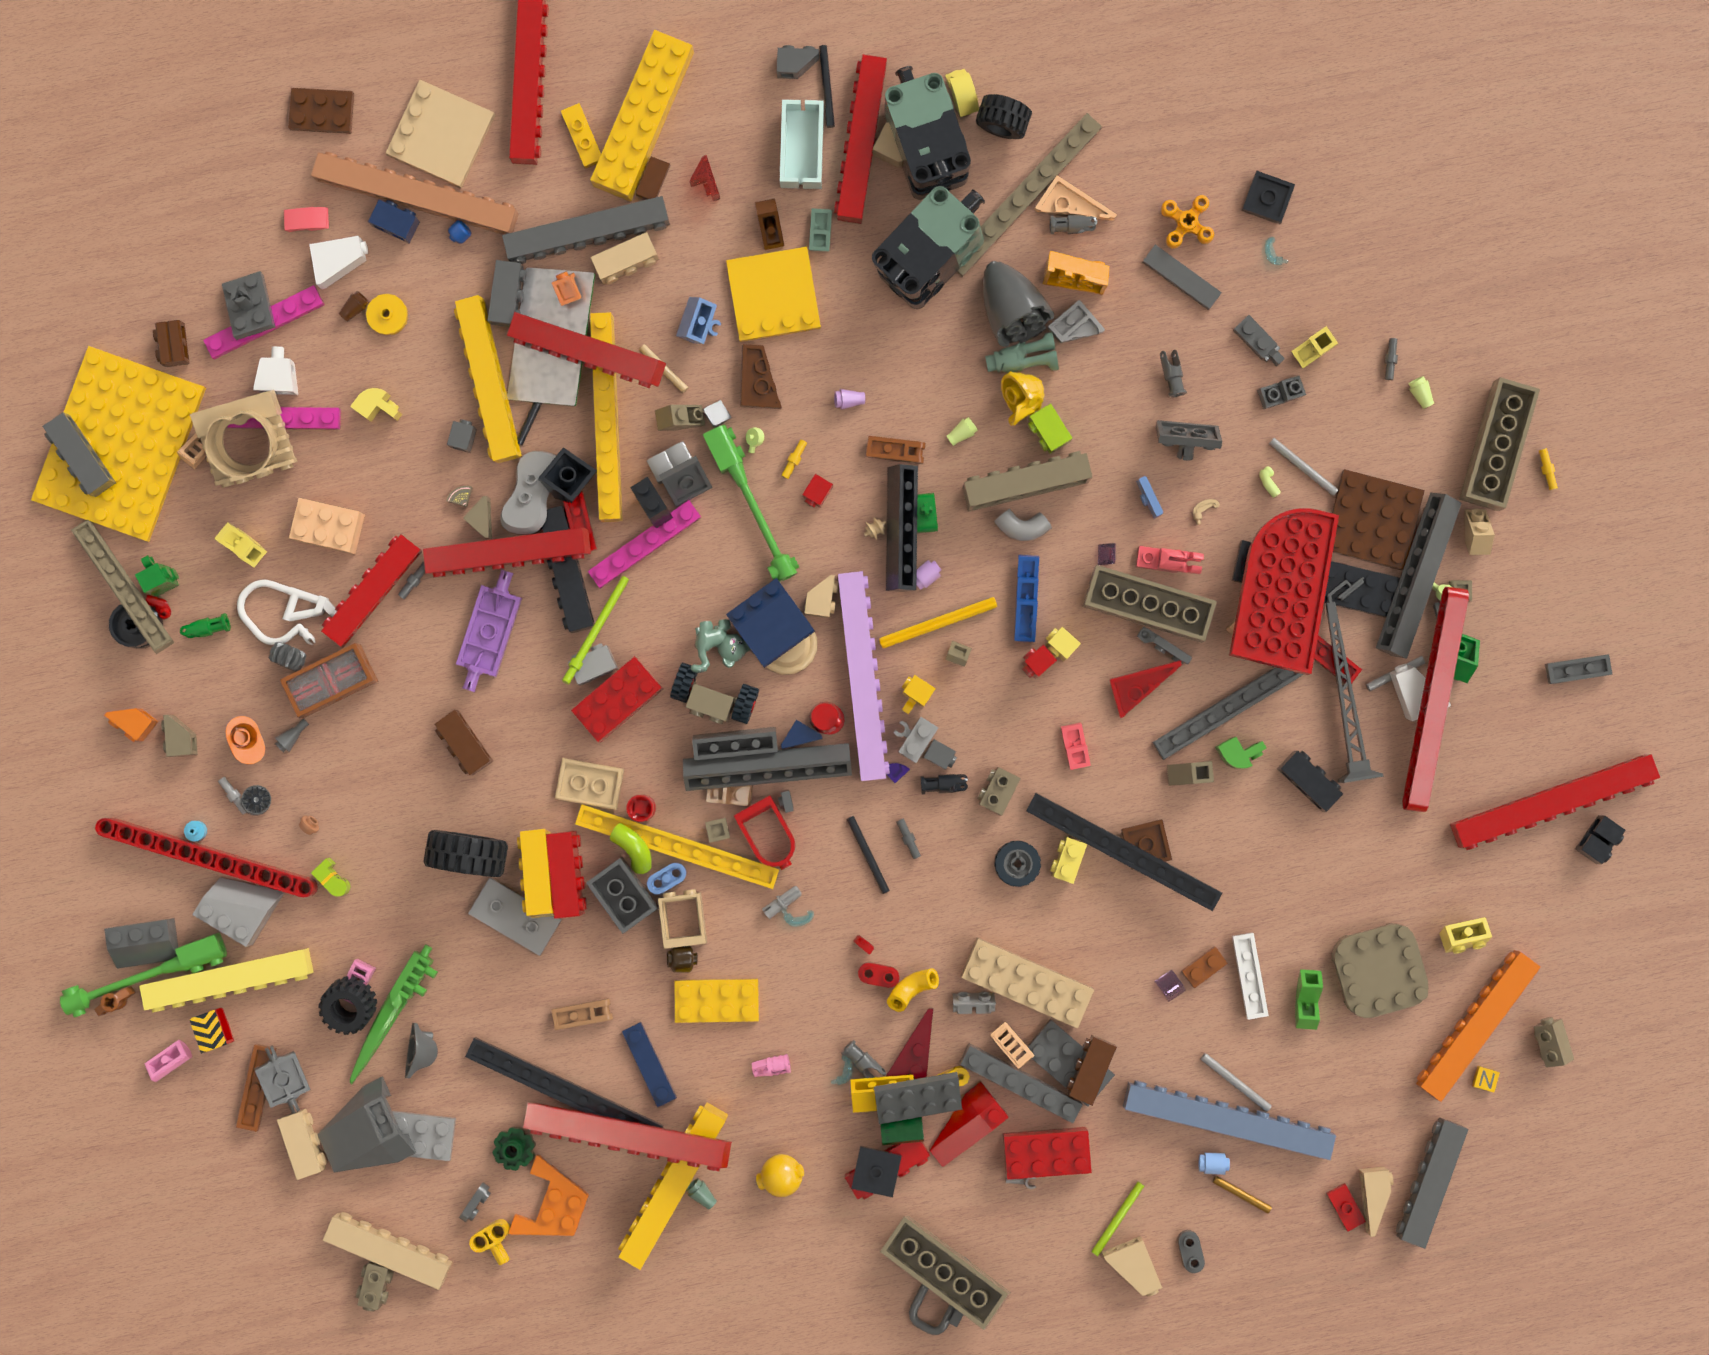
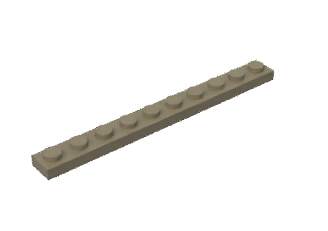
[957,113,1102,277]

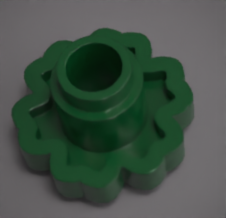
[492,1126,536,1171]

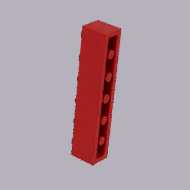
[321,534,422,648]

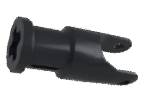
[920,774,968,795]

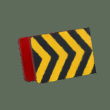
[190,1007,234,1054]

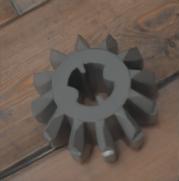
[268,642,307,672]

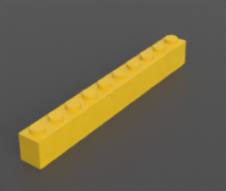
[590,312,623,522]

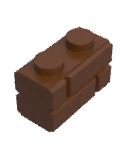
[153,320,190,367]

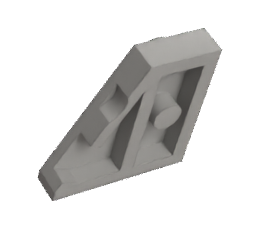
[1048,300,1105,343]

